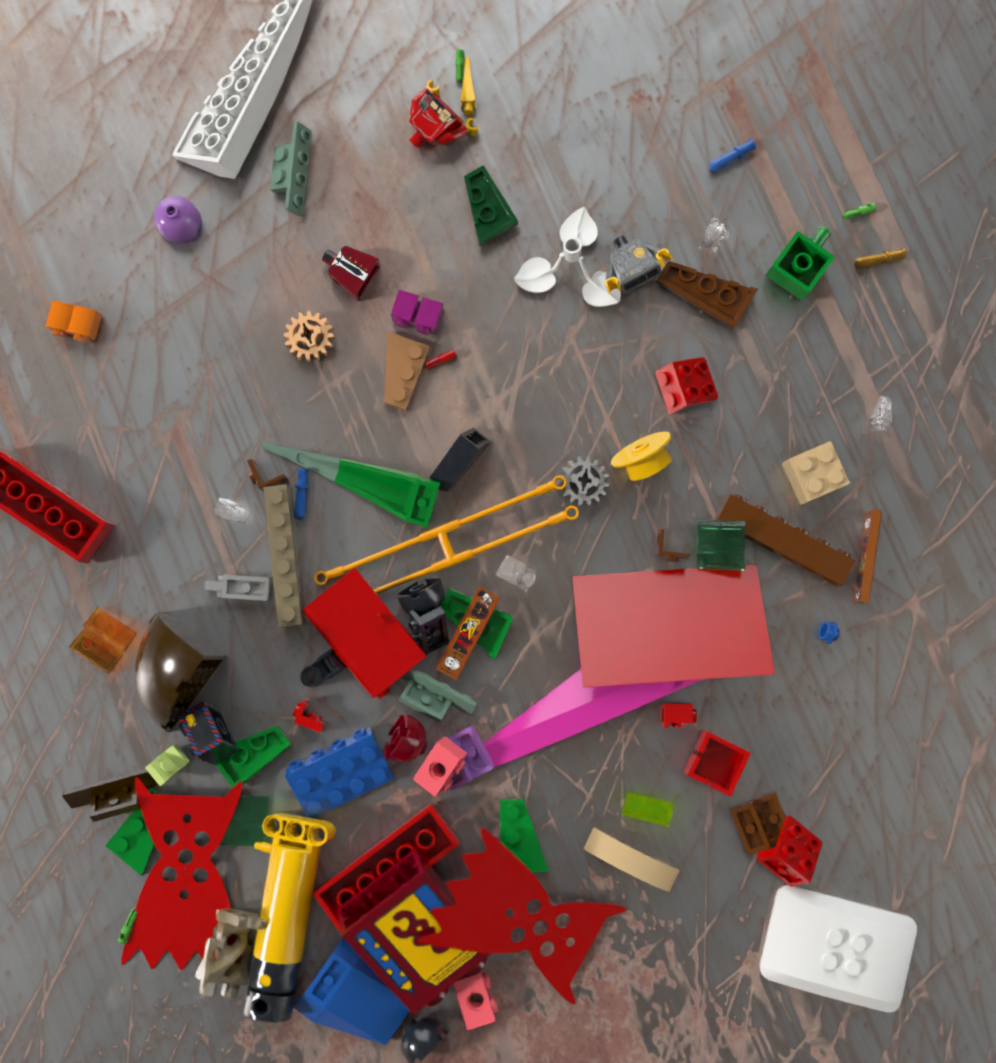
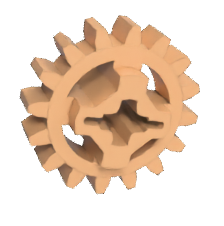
[283,311,335,362]

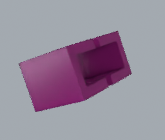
[391,289,444,335]

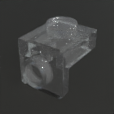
[495,555,537,592]

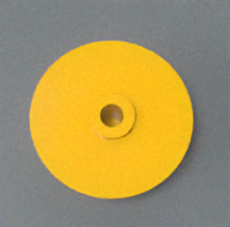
[611,432,672,481]

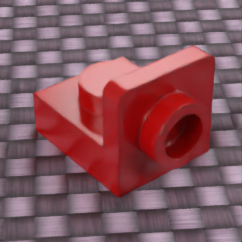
[293,700,327,733]

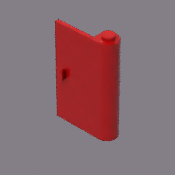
[302,567,427,700]

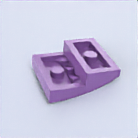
[429,725,495,791]

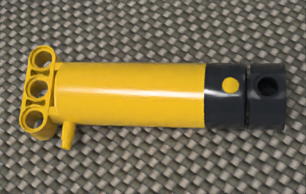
[243,813,336,1023]

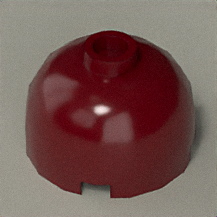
[383,713,428,763]

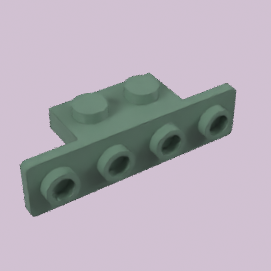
[270,122,312,216]
[399,668,477,723]

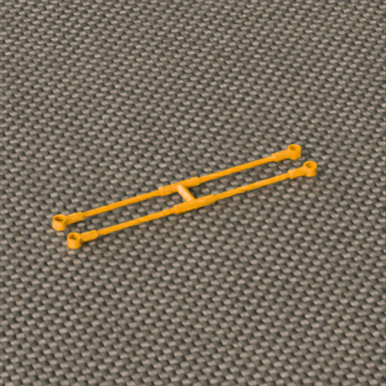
[314,475,579,594]

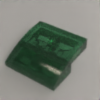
[697,520,746,571]
[220,795,271,846]

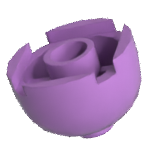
[154,196,202,244]

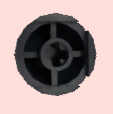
[397,576,445,617]
[401,1017,449,1063]

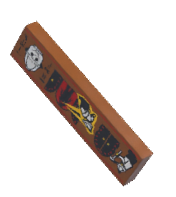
[853,509,882,604]
[436,586,500,680]

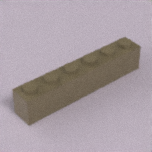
[263,484,306,628]

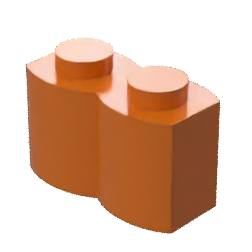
[45,300,102,343]

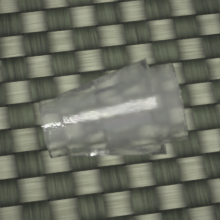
[869,396,893,432]
[213,497,250,523]

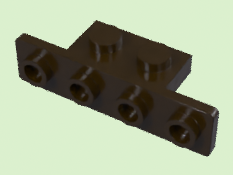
[62,768,158,822]

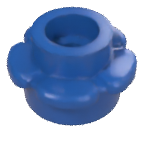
[818,621,840,644]

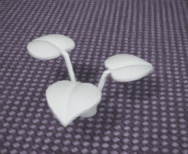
[514,207,621,307]

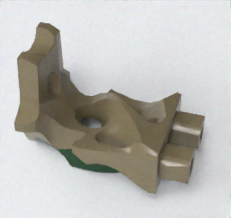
[195,908,266,998]

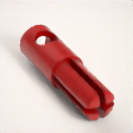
[425,349,457,369]

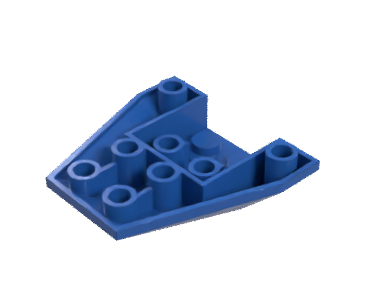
[294,937,409,1045]

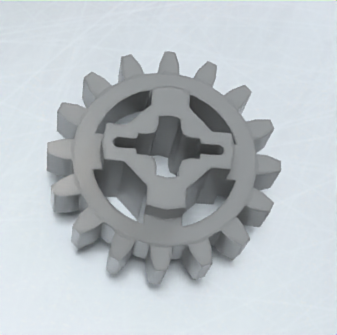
[559,456,609,507]

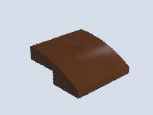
[730,791,786,855]

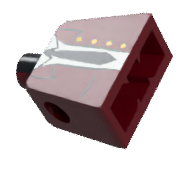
[322,246,380,301]

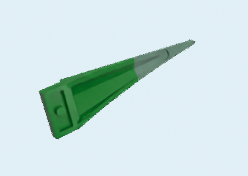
[262,443,440,528]

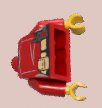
[409,80,479,149]

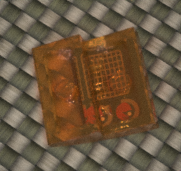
[69,607,137,675]

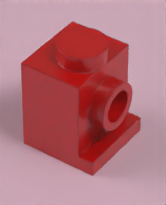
[661,703,697,728]

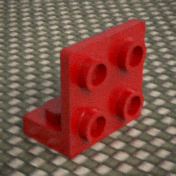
[756,816,823,887]

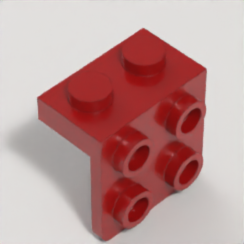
[655,357,718,415]

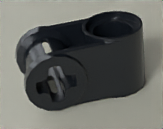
[300,649,347,687]

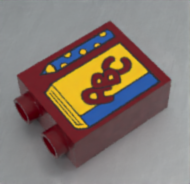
[337,848,492,1015]

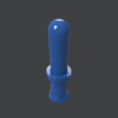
[709,139,756,172]
[294,468,309,520]

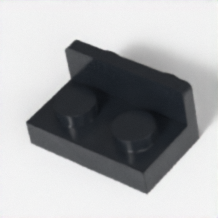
[408,607,449,655]

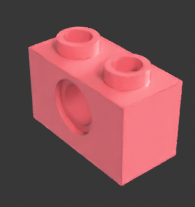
[413,736,468,797]
[454,969,499,1031]

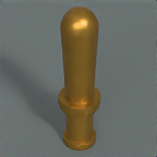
[854,248,906,269]

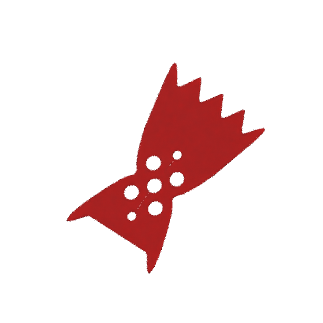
[121,777,242,970]
[417,828,627,1004]

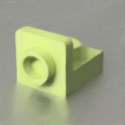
[145,744,190,786]

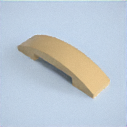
[583,827,679,892]

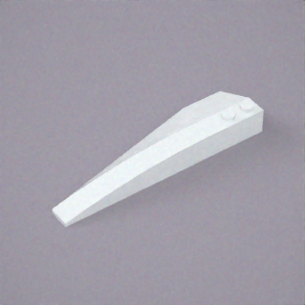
[172,0,312,179]

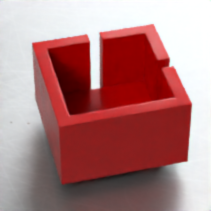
[683,730,751,797]

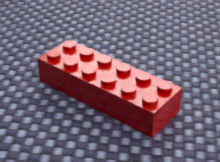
[0,449,115,564]
[313,802,460,934]

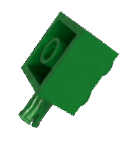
[765,226,835,301]

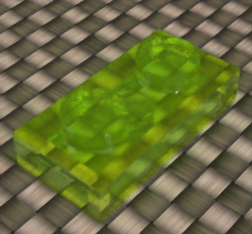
[621,791,674,827]

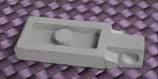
[204,575,272,601]

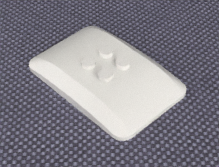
[760,884,917,1012]

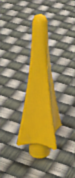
[460,57,476,115]

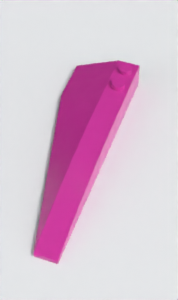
[483,669,703,767]

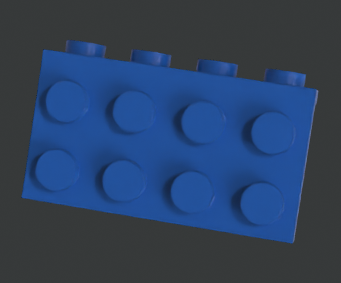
[285,728,395,819]

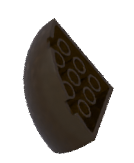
[135,611,227,732]

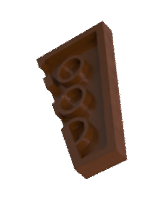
[656,261,758,329]

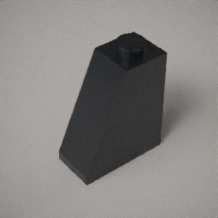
[429,428,491,492]

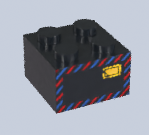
[178,700,239,765]

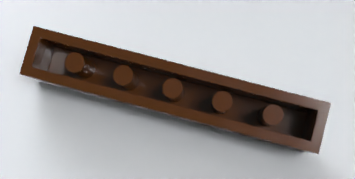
[714,494,856,587]

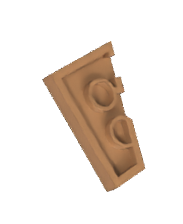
[384,331,430,411]

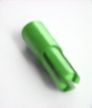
[455,49,465,82]
[843,203,876,219]
[117,909,138,944]

